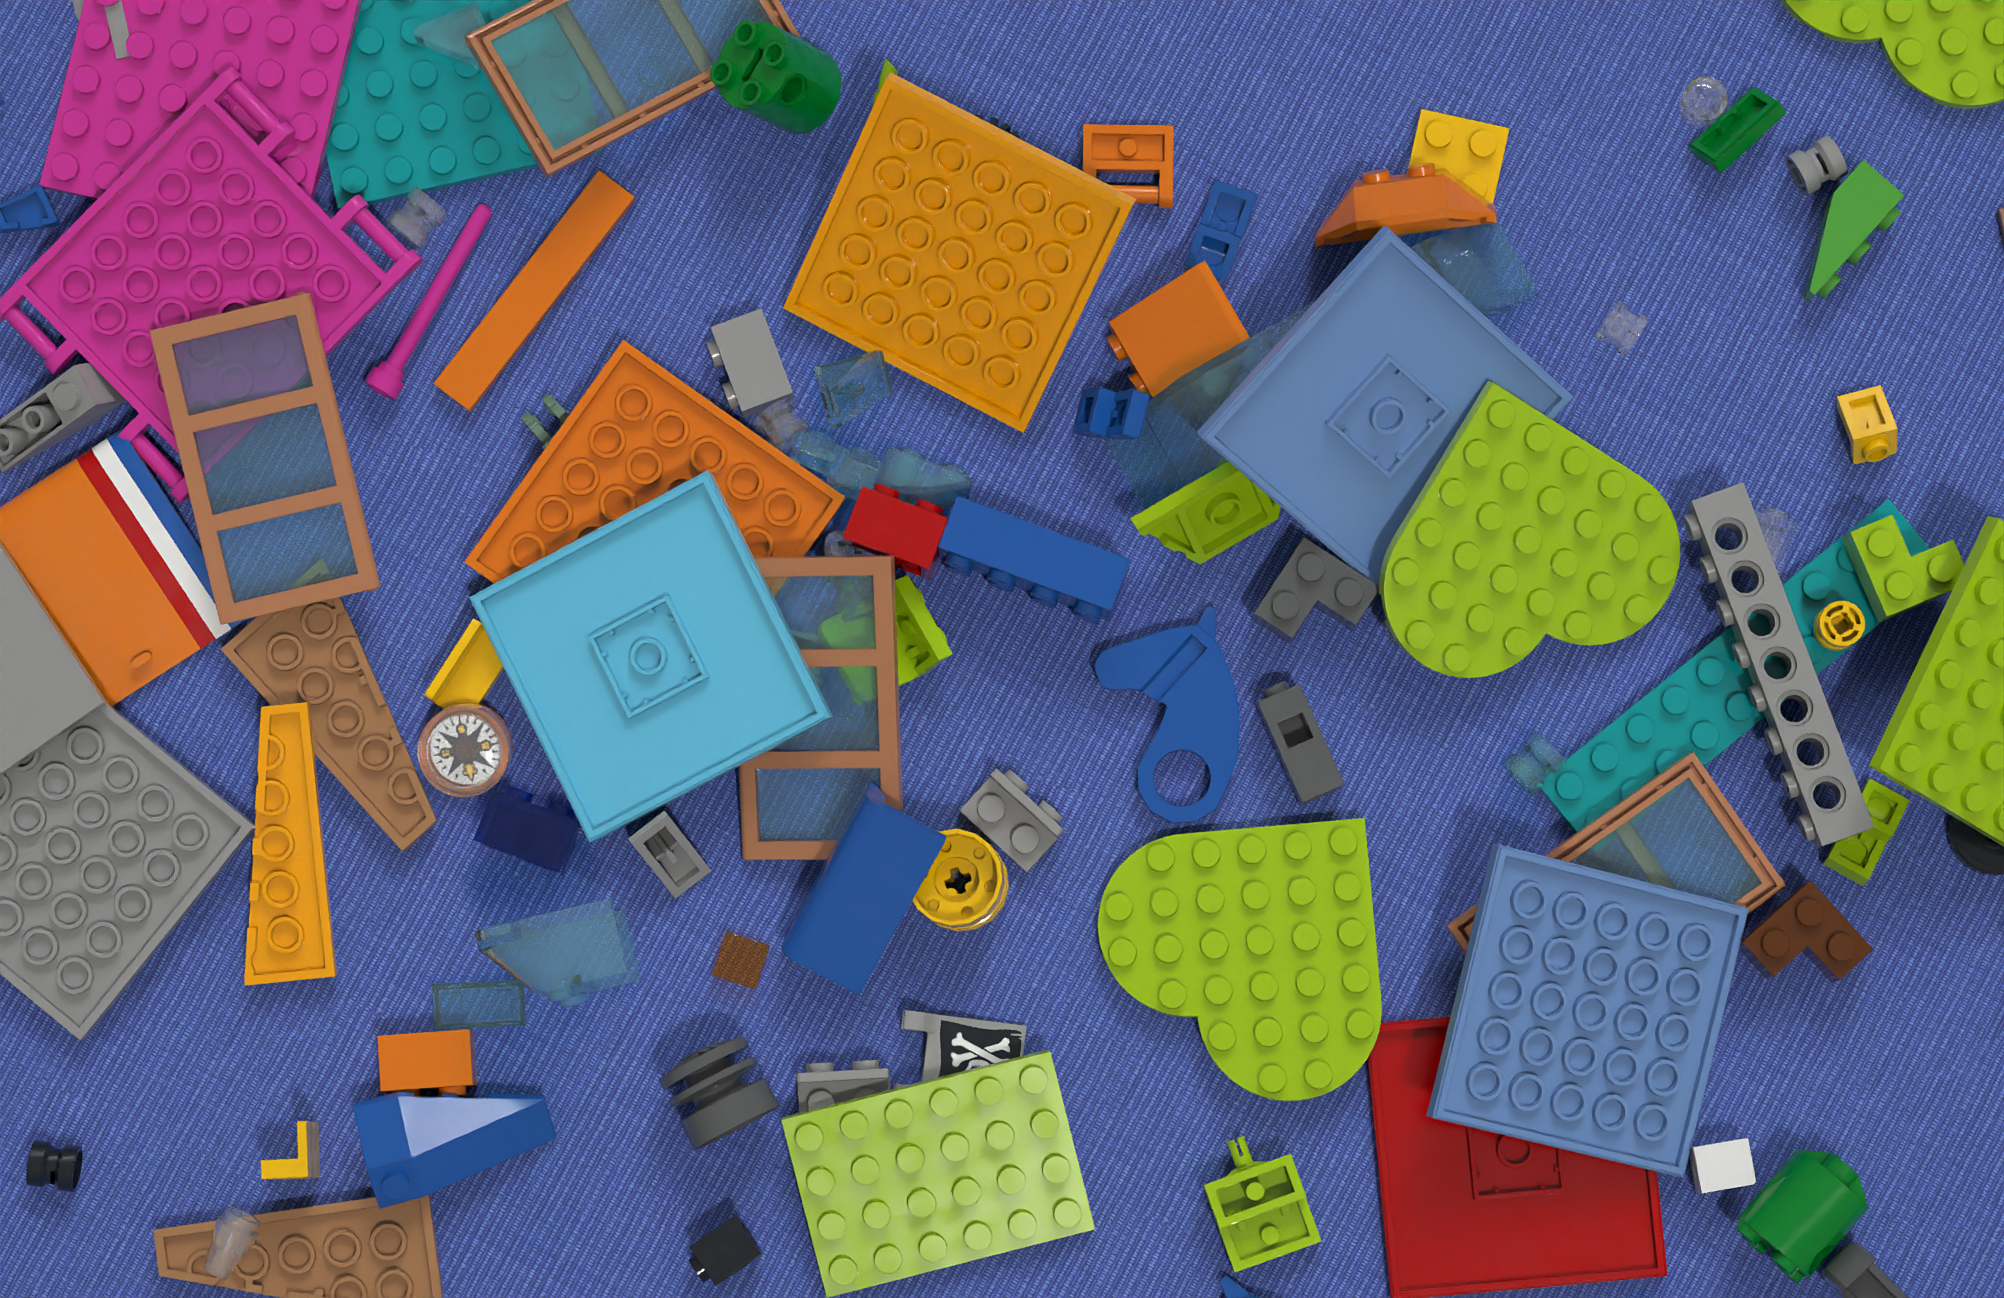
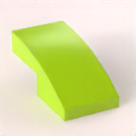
[1823,778,1910,886]

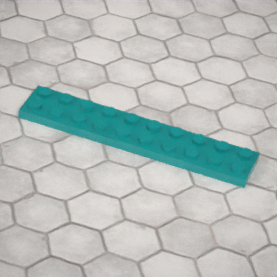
[1536,499,1930,856]

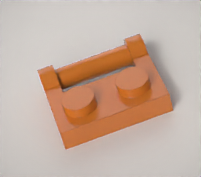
[1083,124,1174,208]

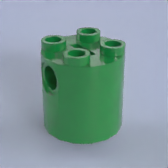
[710,20,842,134]
[1735,1148,1868,1284]

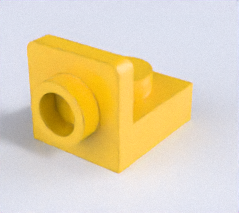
[1837,385,1898,464]

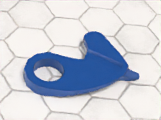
[1095,606,1240,824]

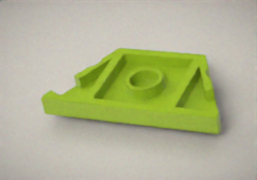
[1130,461,1281,564]

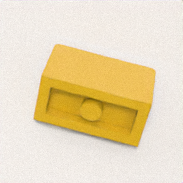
[424,619,504,709]
[261,1121,320,1180]

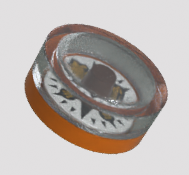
[417,702,513,797]

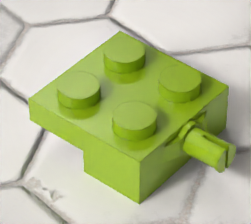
[1203,1136,1321,1273]

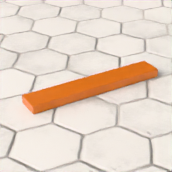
[433,170,636,413]

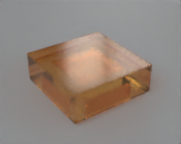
[712,931,770,990]

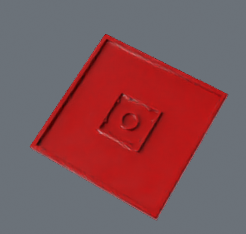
[1367,1017,1668,1298]

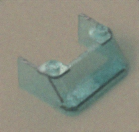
[475,898,641,1008]

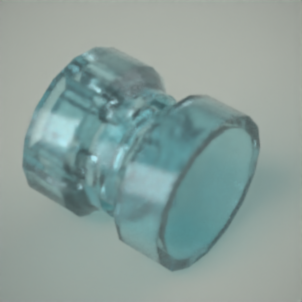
[1502,732,1567,796]

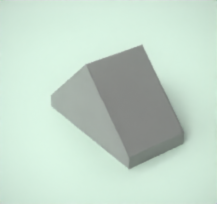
[628,810,711,899]

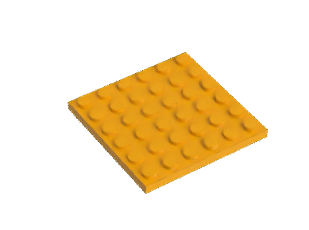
[783,73,1137,433]

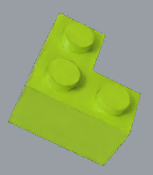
[1842,515,1964,623]

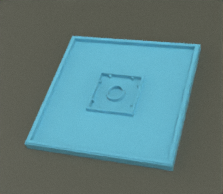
[469,471,833,843]

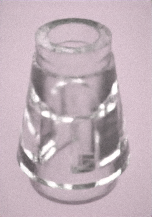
[203,1207,261,1280]

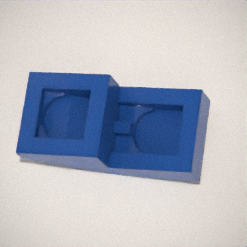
[1184,180,1258,281]
[1072,387,1150,439]

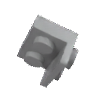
[959,768,1064,873]
[796,1060,891,1113]

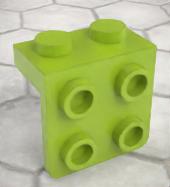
[818,575,953,703]

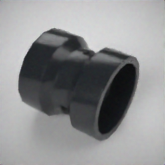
[26,1140,83,1192]

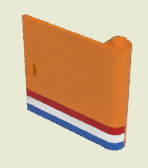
[0,428,246,706]

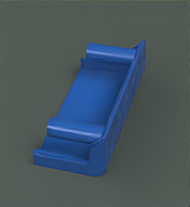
[781,781,946,995]

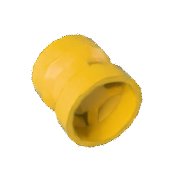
[1813,601,1865,651]

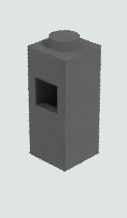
[1256,681,1344,806]

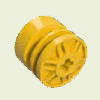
[912,829,1009,932]

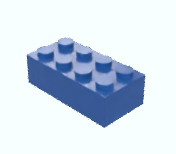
[938,496,1130,624]

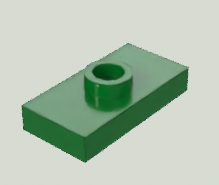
[1689,87,1786,173]

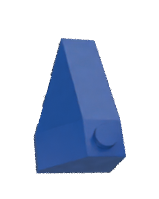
[353,1092,556,1209]

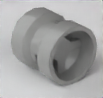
[1786,135,1848,196]

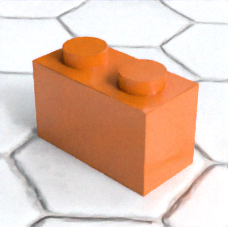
[377,1029,478,1097]

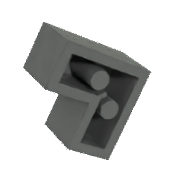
[1252,537,1379,644]

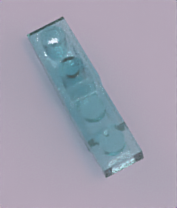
[790,429,974,507]

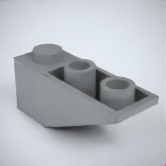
[0,363,126,473]

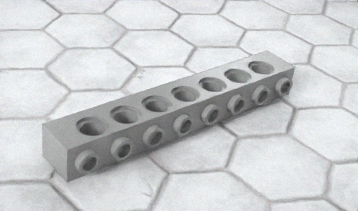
[1683,482,1874,849]

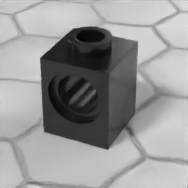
[688,1215,764,1286]

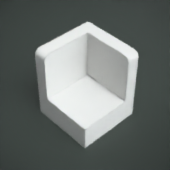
[1689,1138,1756,1194]

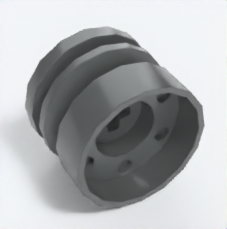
[658,1036,780,1150]

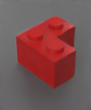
[843,483,948,581]

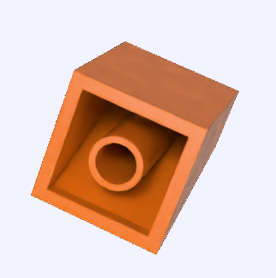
[1105,260,1251,407]

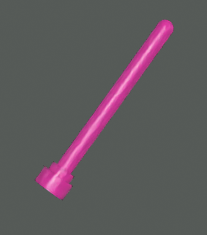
[364,204,492,401]

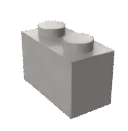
[706,308,795,418]

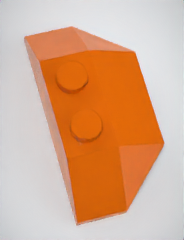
[1315,163,1497,247]

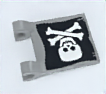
[893,1010,1027,1089]

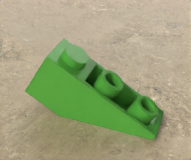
[1803,160,1905,303]

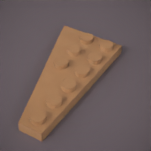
[221,558,438,852]
[153,1194,444,1298]

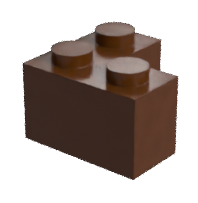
[1739,881,1873,983]

